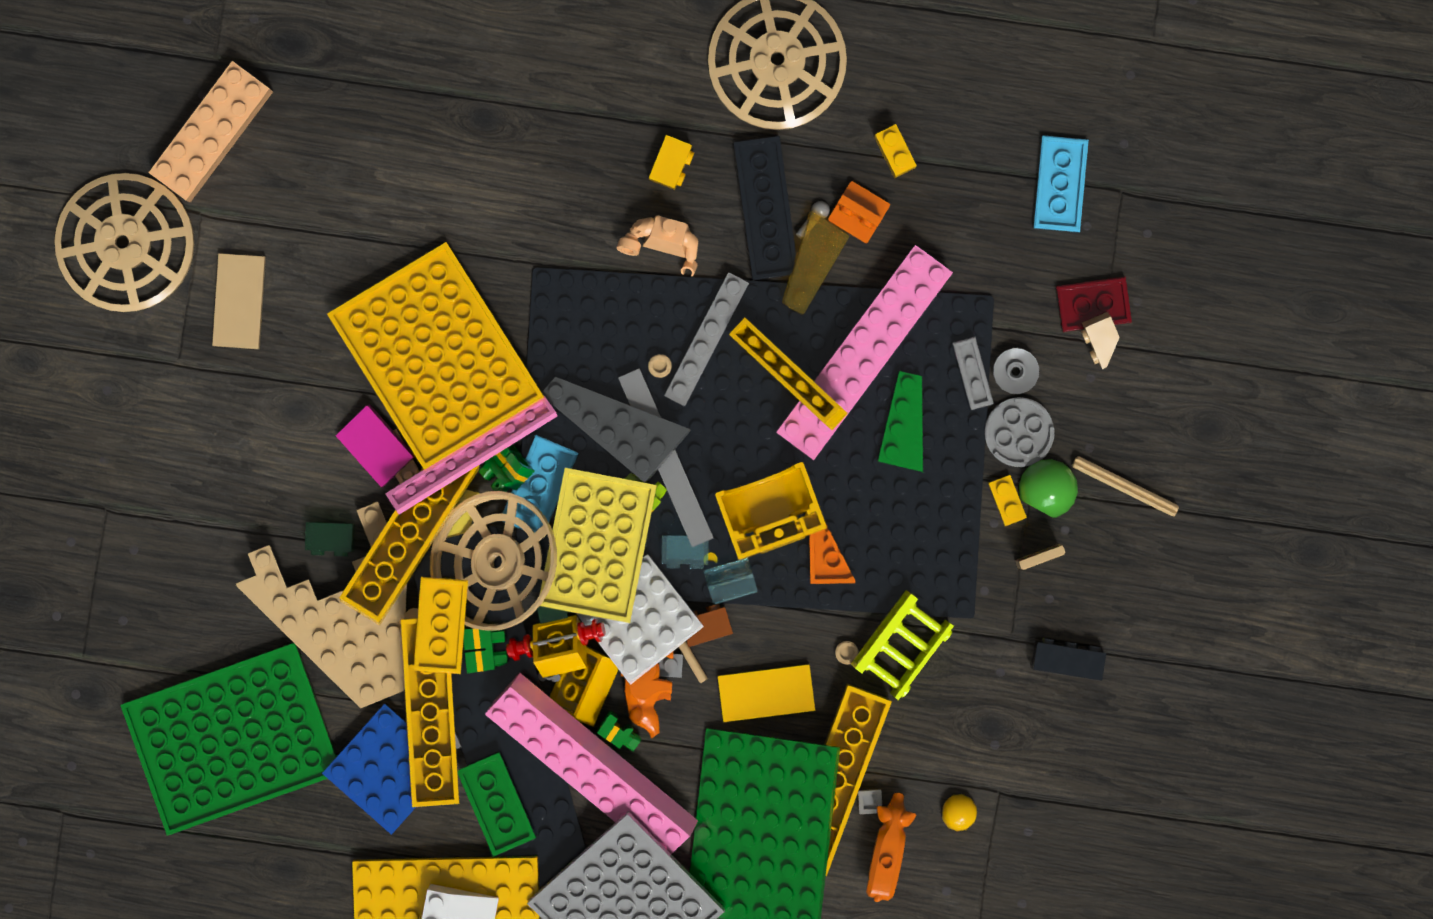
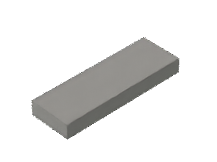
[952,337,994,410]

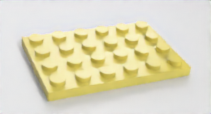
[540,468,657,623]

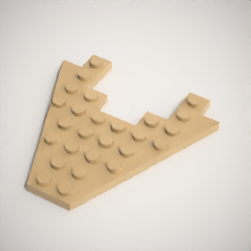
[236,502,407,708]

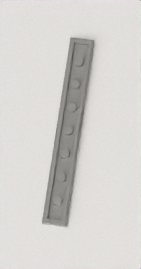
[619,368,713,548]

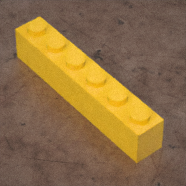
[729,317,848,430]

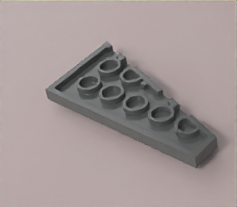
[542,377,691,483]

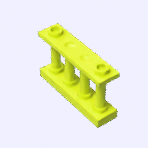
[851,590,954,700]

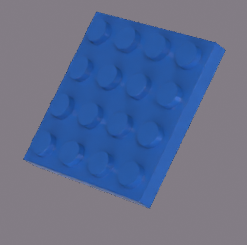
[322,703,416,835]

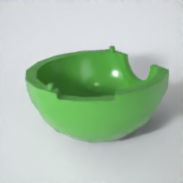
[1019,459,1078,518]

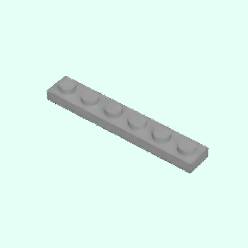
[664,272,749,406]

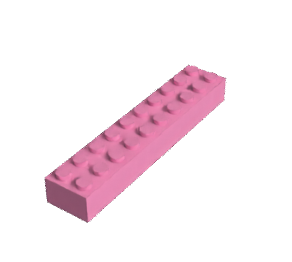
[776,245,953,460]
[485,673,698,854]

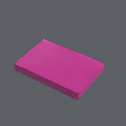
[336,404,415,487]

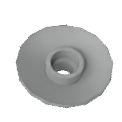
[993,348,1039,394]

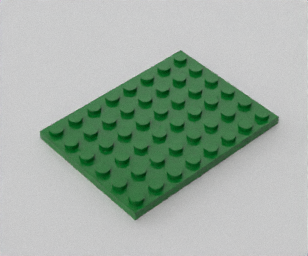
[120,643,337,836]
[690,728,840,919]

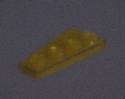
[782,211,850,315]

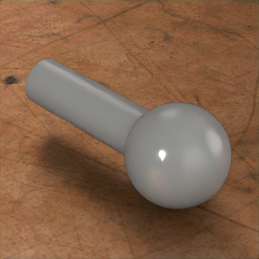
[796,201,830,240]

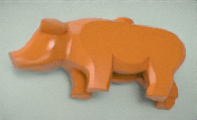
[621,652,673,738]
[866,793,916,902]

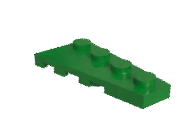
[878,371,923,472]

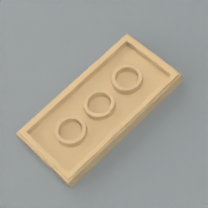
[212,254,266,349]

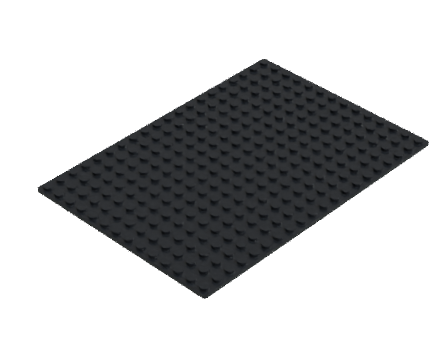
[515,268,994,619]

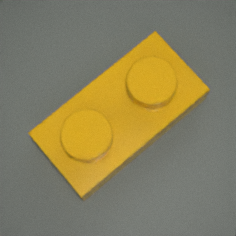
[988,475,1027,526]

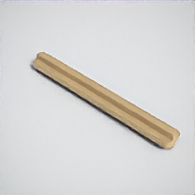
[1072,456,1179,516]

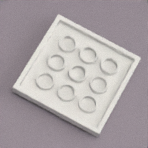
[576,554,704,684]

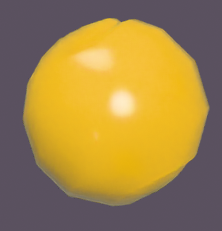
[942,794,977,831]

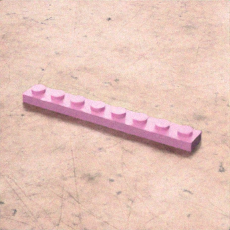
[385,396,557,514]

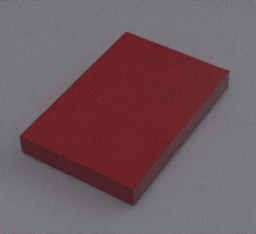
[1056,277,1132,332]

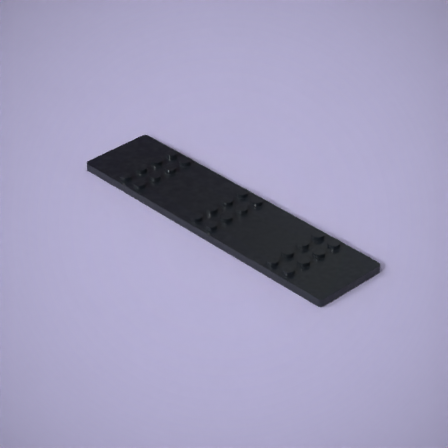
[413,526,586,890]

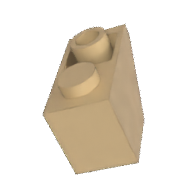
[1081,312,1120,369]

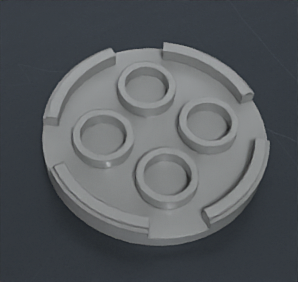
[985,398,1055,467]

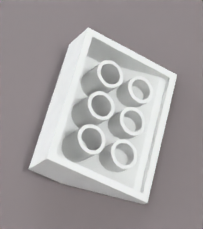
[422,884,499,919]

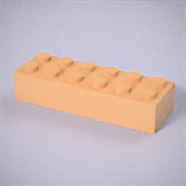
[149,61,273,202]

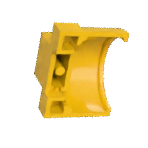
[715,462,827,560]

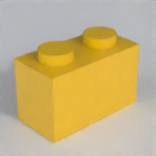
[874,124,917,178]
[649,135,695,190]

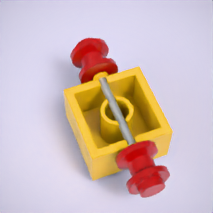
[506,615,606,678]

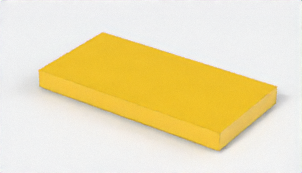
[413,577,468,674]
[718,664,815,722]

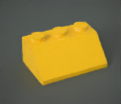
[550,646,619,726]

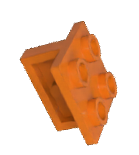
[828,181,890,243]

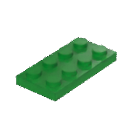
[457,752,536,857]

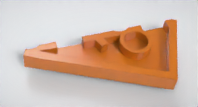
[809,525,855,584]

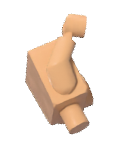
[617,216,698,276]

